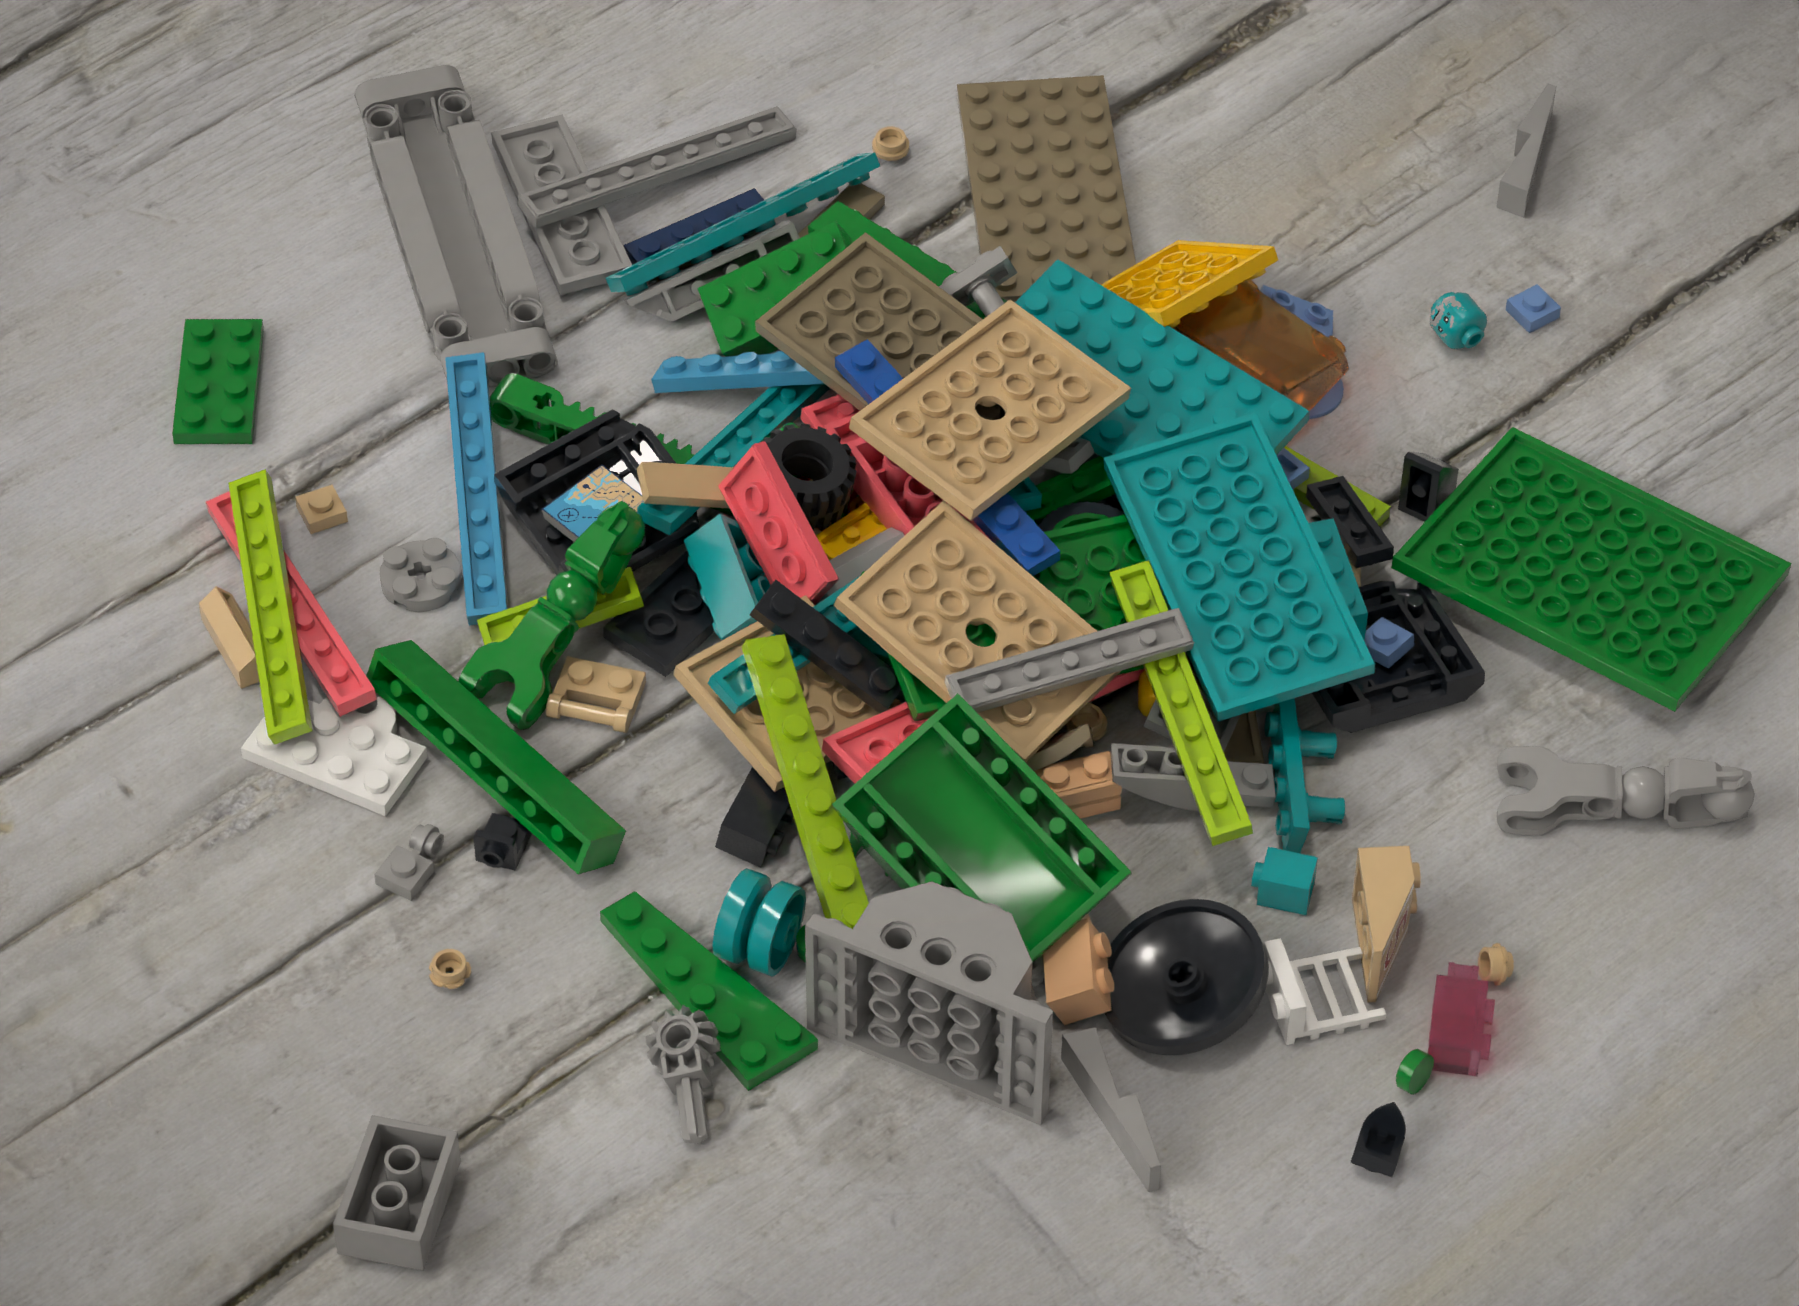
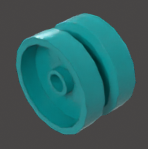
[712,868,806,977]

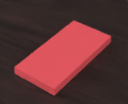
[718,441,839,605]

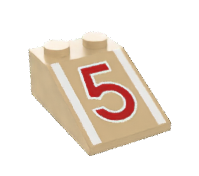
[1352,846,1421,1003]

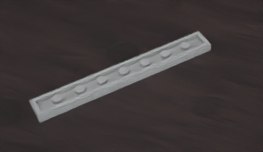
[517,106,797,228]

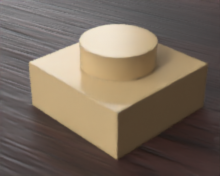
[295,485,348,534]

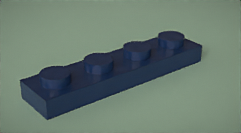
[624,188,764,265]

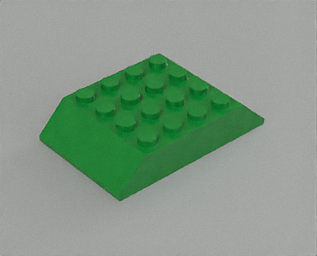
[832,693,1132,963]

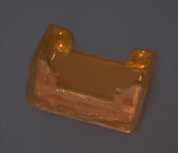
[1173,280,1349,411]

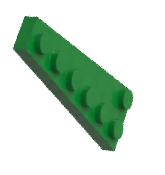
[600,891,818,1091]

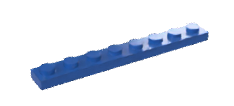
[835,339,1060,576]

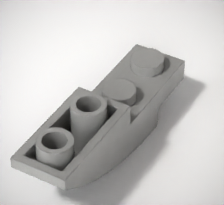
[1110,743,1276,812]

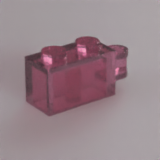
[1427,962,1495,1076]

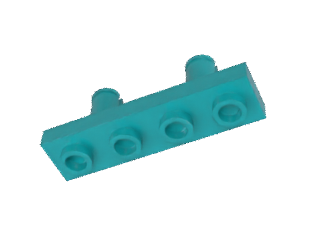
[1264,698,1345,853]

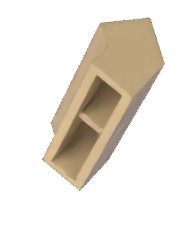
[199,587,259,689]

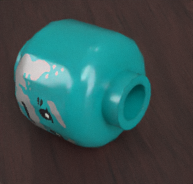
[1430,292,1487,349]

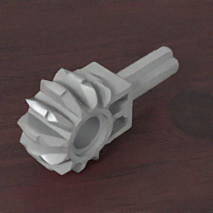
[645,1005,721,1144]

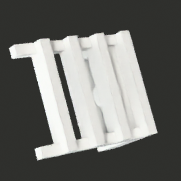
[1264,938,1386,1045]

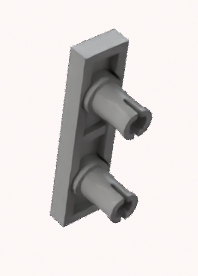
[939,246,1018,317]

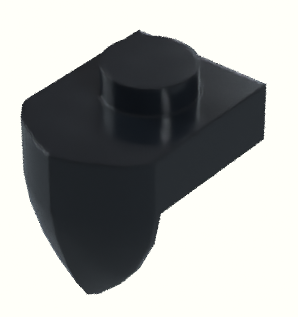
[1350,1102,1406,1177]

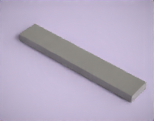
[944,608,1194,713]

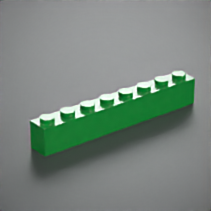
[366,640,626,875]

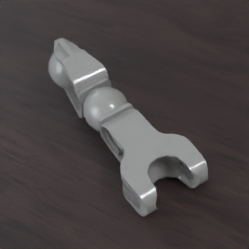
[1497,746,1755,835]

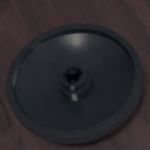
[1104,899,1269,1055]

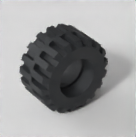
[762,424,857,531]

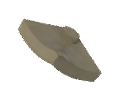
[1026,724,1094,771]

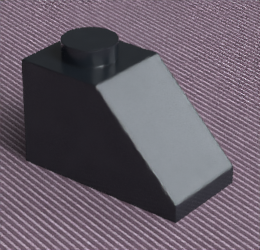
[1398,451,1459,522]

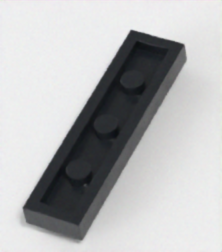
[749,579,902,714]

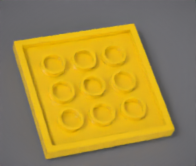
[1101,240,1279,328]

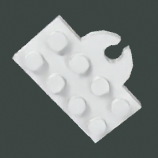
[241,696,428,816]

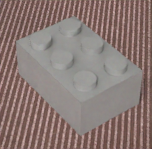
[333,1115,461,1271]

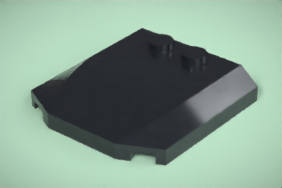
[494,409,700,575]
[1312,581,1485,733]

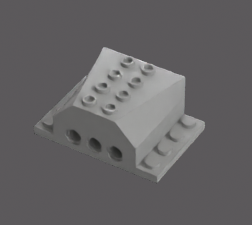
[805,882,1053,1126]

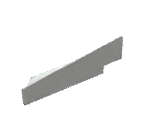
[623,221,800,322]

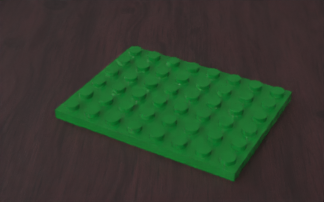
[1391,427,1792,712]

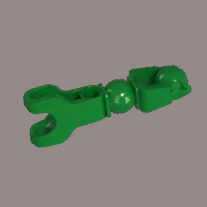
[458,501,645,730]

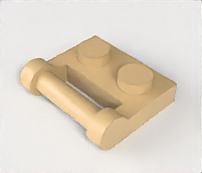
[546,656,646,733]

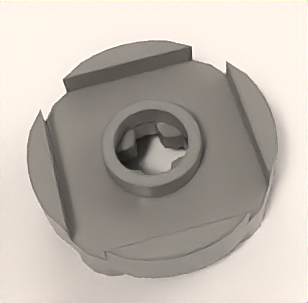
[380,538,461,612]

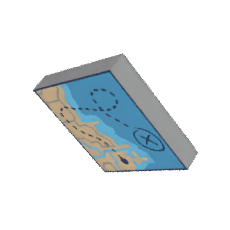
[542,465,643,542]

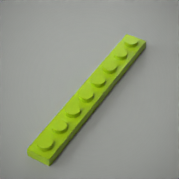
[228,469,313,745]
[1110,560,1253,846]
[741,634,869,929]

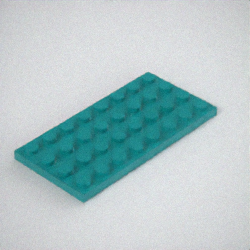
[1015,259,1309,458]
[1104,412,1375,722]

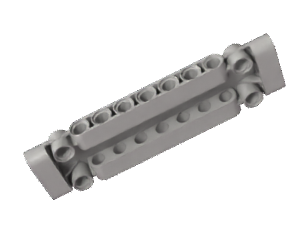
[354,65,558,387]

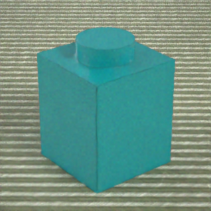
[1251,847,1318,915]

